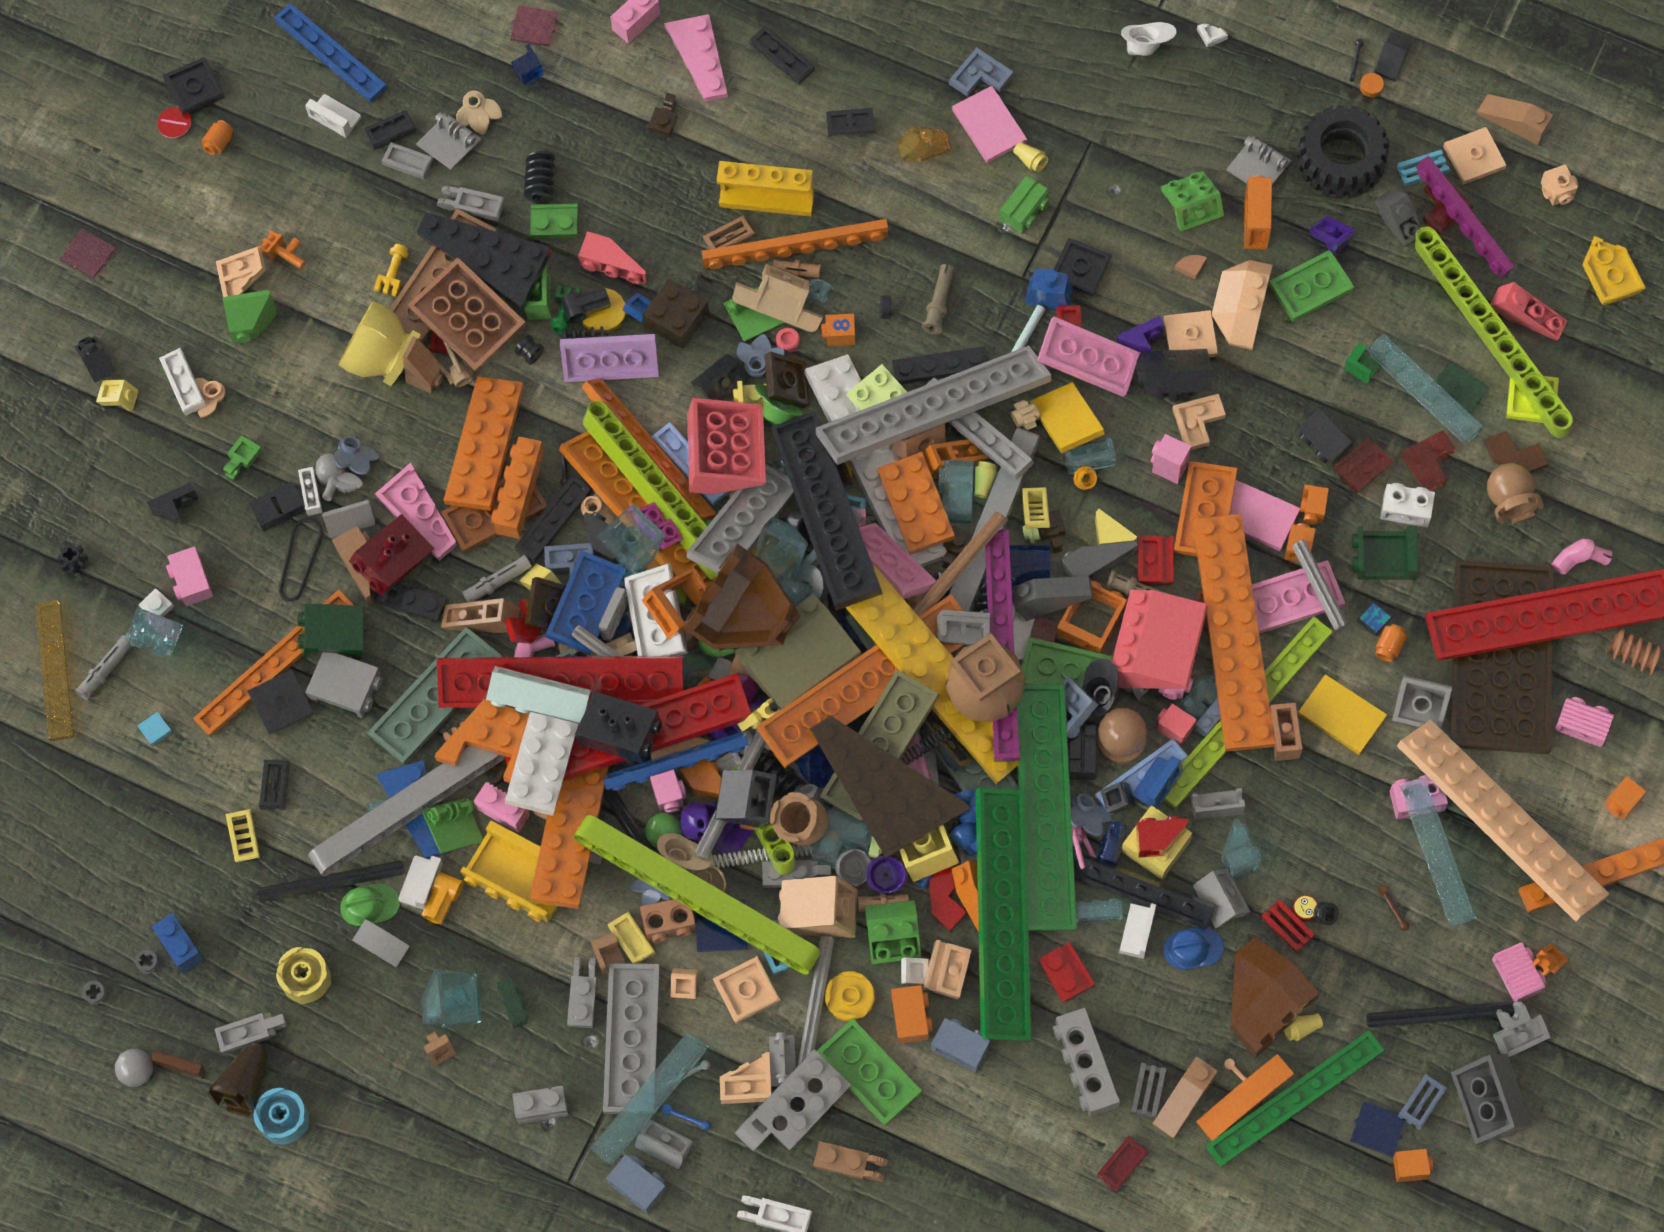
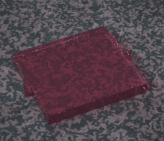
[510,6,558,47]
[60,229,116,279]

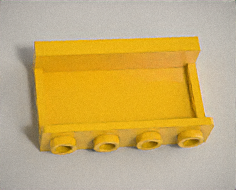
[717,161,814,216]
[461,821,558,923]

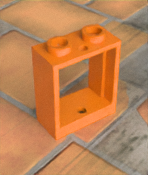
[1244,175,1272,249]
[642,567,707,640]
[1056,580,1127,654]

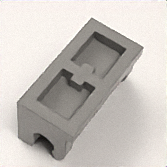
[936,610,990,645]
[1190,788,1245,820]

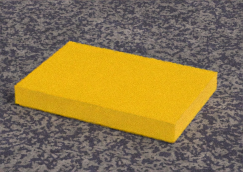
[1030,382,1105,454]
[1297,674,1387,755]

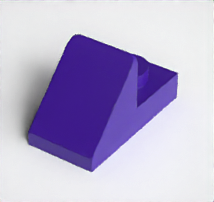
[1309,216,1355,256]
[1117,316,1164,355]

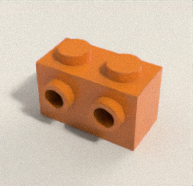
[891,985,933,1044]

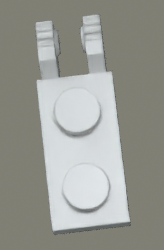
[737,1195,812,1232]

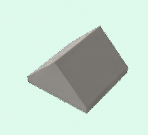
[1392,675,1452,729]

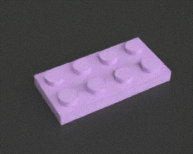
[560,334,659,382]

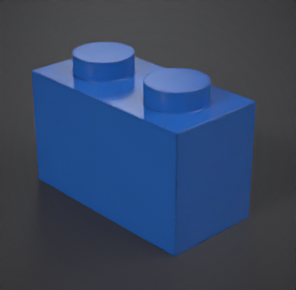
[151,913,204,974]

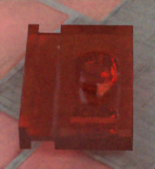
[1333,437,1393,493]

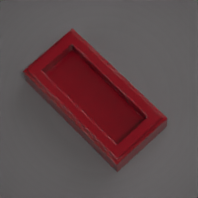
[1096,1136,1148,1193]

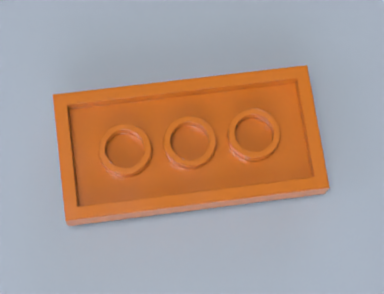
[877,452,955,555]
[1174,461,1237,557]

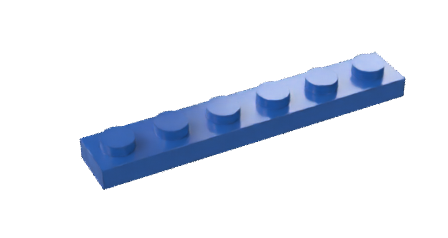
[274,3,387,103]
[603,731,749,791]

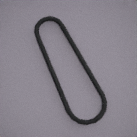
[278,518,322,601]

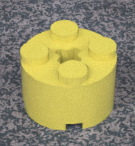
[276,947,331,1004]

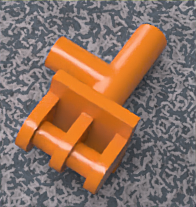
[257,230,306,269]

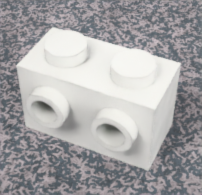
[1380,483,1435,528]

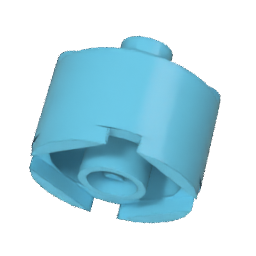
[254,1088,309,1145]

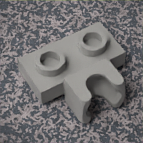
[1493,1001,1551,1057]

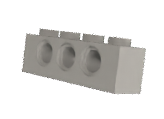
[1053,1008,1120,1117]

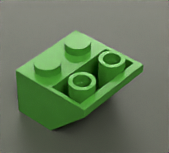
[865,900,921,964]

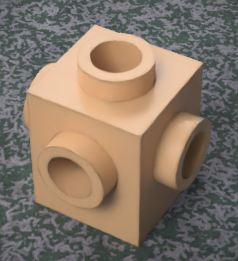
[1541,164,1578,206]

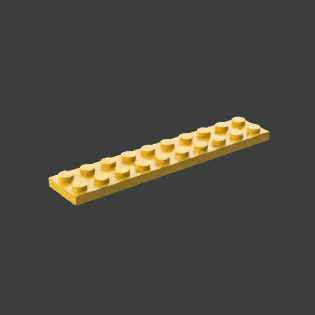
[845,565,1018,784]

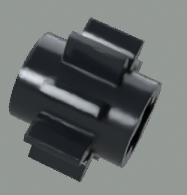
[56,543,88,574]

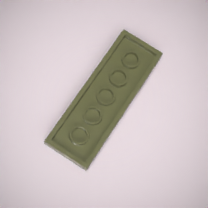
[820,670,940,822]

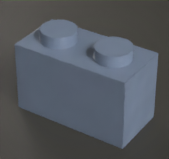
[931,1018,990,1073]
[606,1154,667,1215]

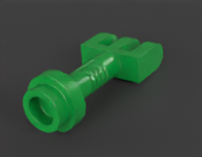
[551,285,582,334]

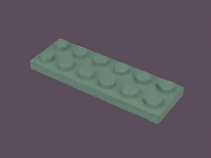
[367,627,502,765]

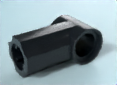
[561,287,611,323]

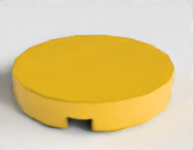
[582,288,626,333]
[825,971,875,1022]

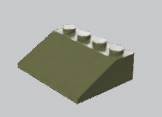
[735,594,861,709]

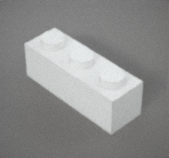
[298,467,323,516]

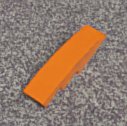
[1196,1054,1294,1141]

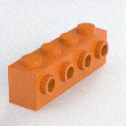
[491,436,545,539]

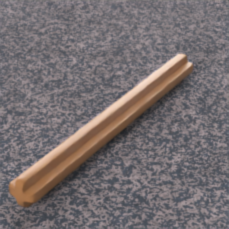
[912,512,1006,616]

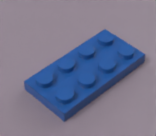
[545,550,626,655]

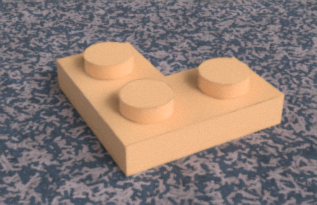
[1172,394,1226,450]

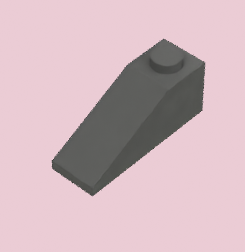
[1061,541,1138,581]
[1012,576,1093,621]

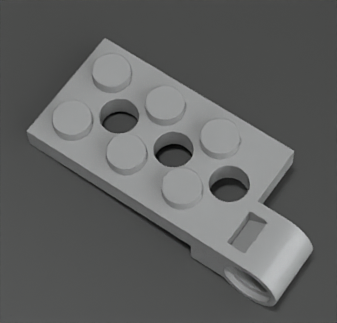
[735,1049,851,1151]

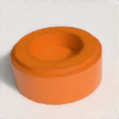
[1360,73,1384,97]

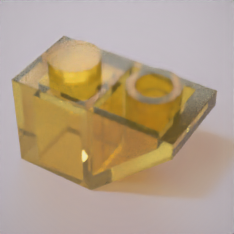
[895,126,952,163]

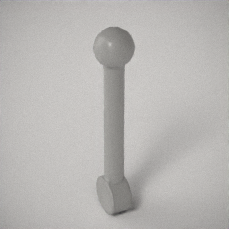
[662,1060,710,1090]

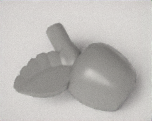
[315,453,363,501]

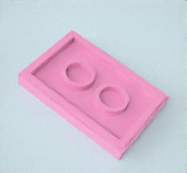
[952,86,1027,163]
[1230,480,1300,551]

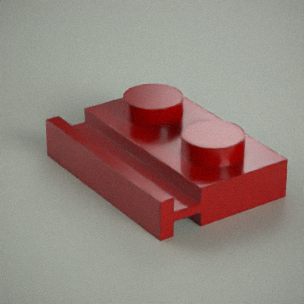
[1138,536,1174,585]
[1038,942,1095,1004]

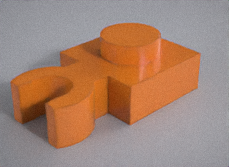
[1532,943,1569,976]

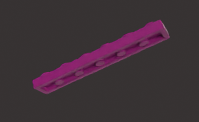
[1416,155,1514,279]

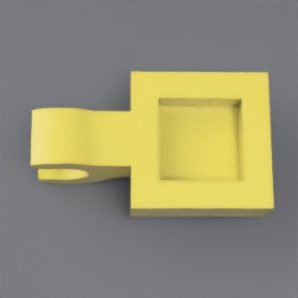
[737,698,780,732]

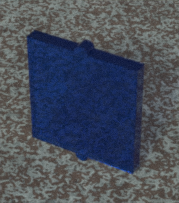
[1350,1102,1405,1157]

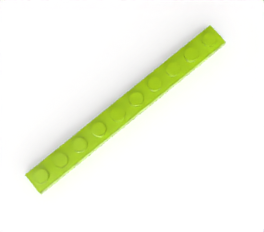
[1164,616,1333,810]

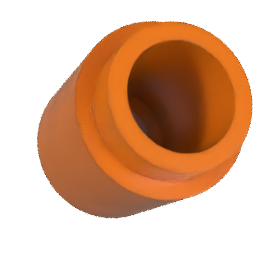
[201,120,233,155]
[1375,624,1407,662]

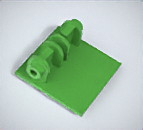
[723,287,784,342]
[421,798,483,854]

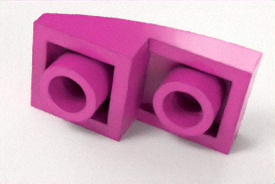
[632,502,683,549]

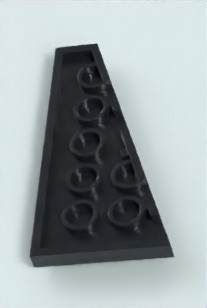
[417,212,552,311]

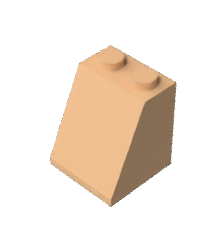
[778,876,858,938]

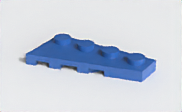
[376,760,450,859]

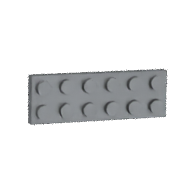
[686,465,795,573]
[603,963,660,1115]

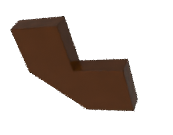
[1484,431,1549,473]

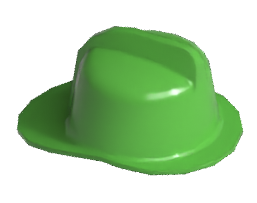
[755,384,803,426]
[341,884,400,926]

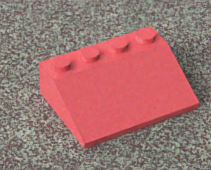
[687,398,766,494]
[1112,590,1208,689]

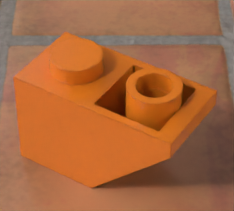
[680,758,721,801]

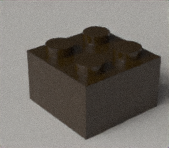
[642,279,709,349]

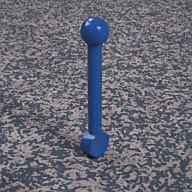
[662,1104,711,1131]

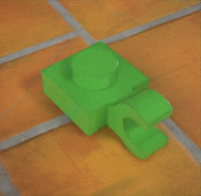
[223,435,262,480]

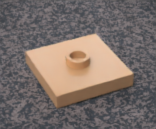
[1443,127,1506,185]
[1163,310,1218,357]
[713,956,781,1024]

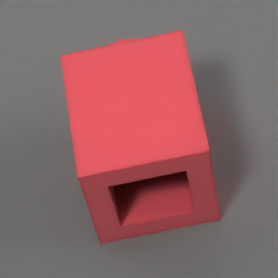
[1156,704,1197,746]

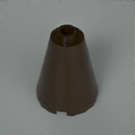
[207,1043,268,1116]

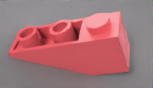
[578,231,648,285]
[1490,282,1567,341]

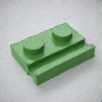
[530,204,578,239]

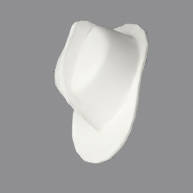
[1121,22,1176,56]

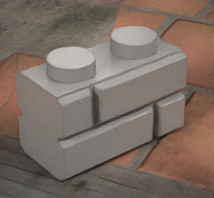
[512,1085,569,1124]

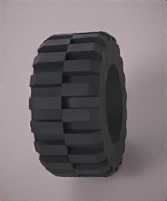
[1297,105,1389,198]

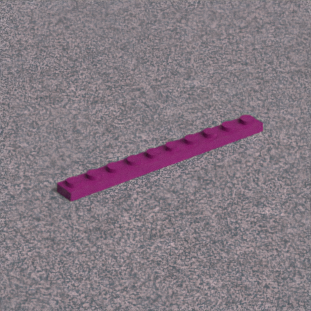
[985,529,1019,762]

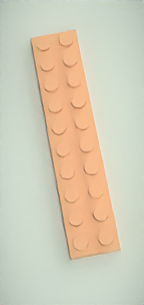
[1397,720,1609,922]

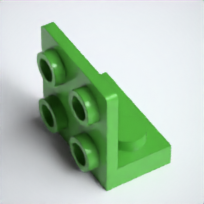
[1161,172,1224,231]

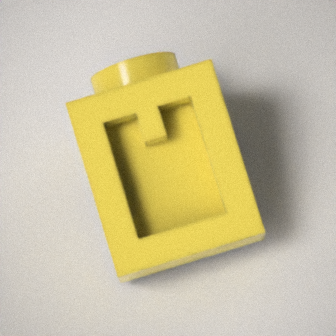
[96,380,138,411]
[733,381,766,404]

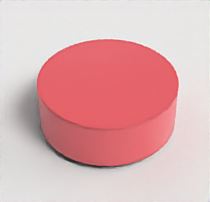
[776,328,800,353]

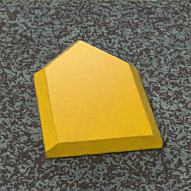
[1582,236,1646,305]

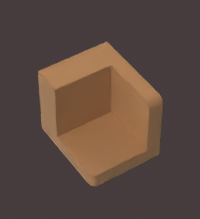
[591,933,625,975]

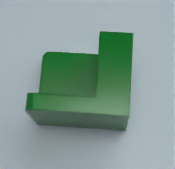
[1344,342,1380,384]

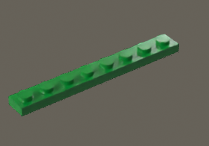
[1205,1030,1384,1168]

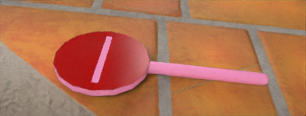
[157,106,191,138]

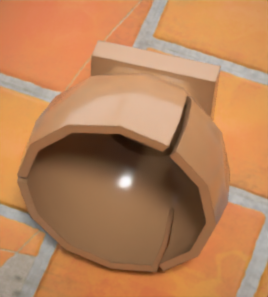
[945,633,1026,723]

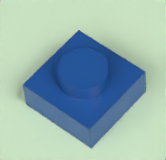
[623,292,652,323]

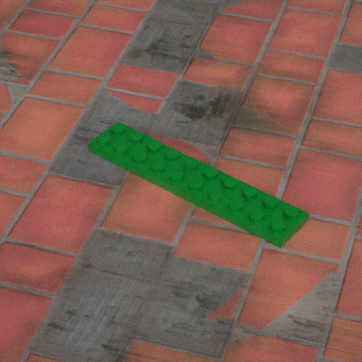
[1017,684,1077,932]
[975,788,1031,1041]

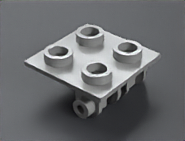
[416,112,481,170]
[1226,136,1291,185]

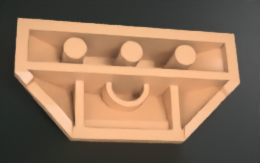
[1212,260,1273,350]

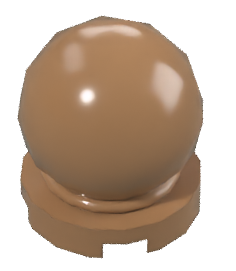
[1487,463,1544,524]
[1098,708,1147,765]
[770,792,829,846]

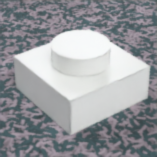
[139,588,174,623]
[901,957,928,985]

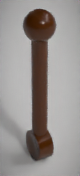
[1377,885,1409,931]

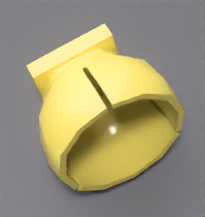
[338,301,421,386]

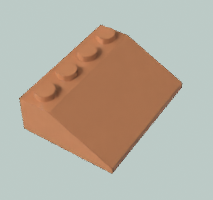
[407,257,525,371]

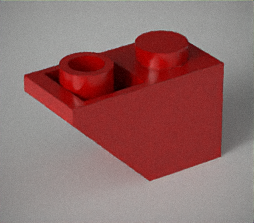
[1136,816,1188,858]

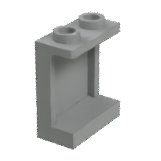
[305,653,383,718]

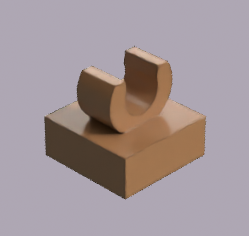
[424,1031,456,1067]

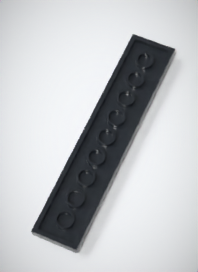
[771,411,883,611]

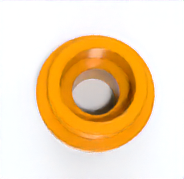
[1074,466,1097,490]

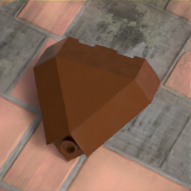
[683,543,801,649]
[1230,937,1319,1058]

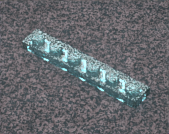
[1366,333,1483,445]
[1399,777,1476,927]
[590,1031,708,1166]

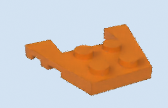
[434,700,529,783]

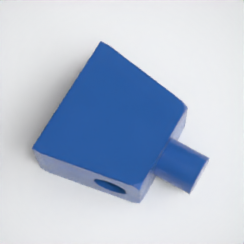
[1025,268,1073,310]

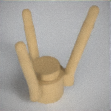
[426,342,474,387]

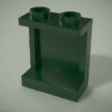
[1352,526,1418,580]
[297,603,363,660]

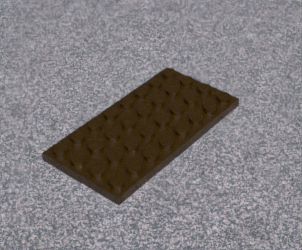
[1450,560,1554,754]

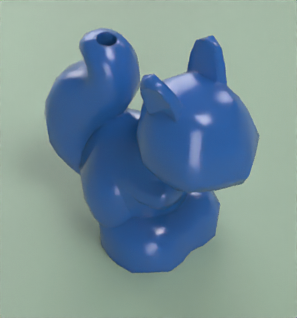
[949,788,977,856]

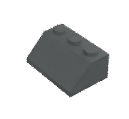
[1451,1054,1532,1145]

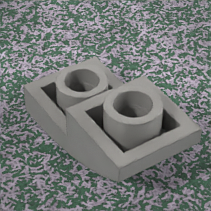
[352,919,409,967]

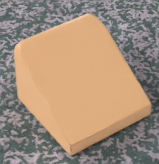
[671,968,698,999]

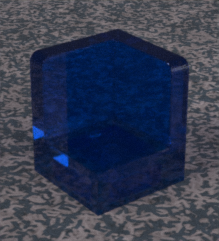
[511,44,544,85]

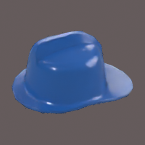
[1164,927,1224,969]

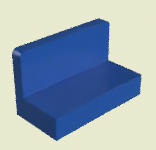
[1132,756,1183,809]

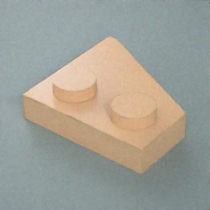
[216,247,266,297]
[720,1052,772,1104]

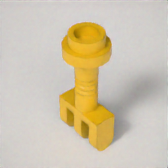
[374,244,409,297]

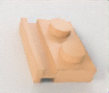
[923,940,971,999]

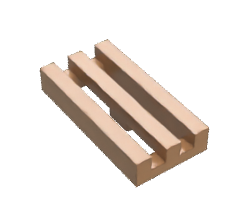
[703,215,755,249]

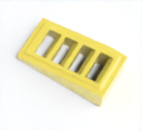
[1022,487,1050,529]
[226,809,260,863]

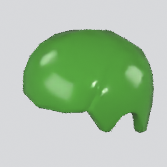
[644,812,683,848]

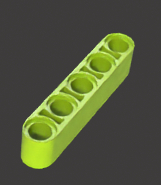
[733,765,796,875]

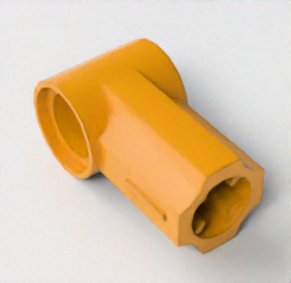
[422,872,464,925]

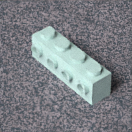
[486,666,591,724]

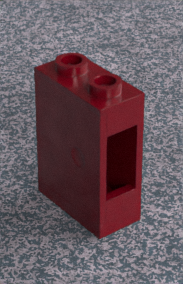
[349,514,435,596]

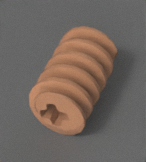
[1605,629,1661,676]

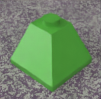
[223,290,278,343]

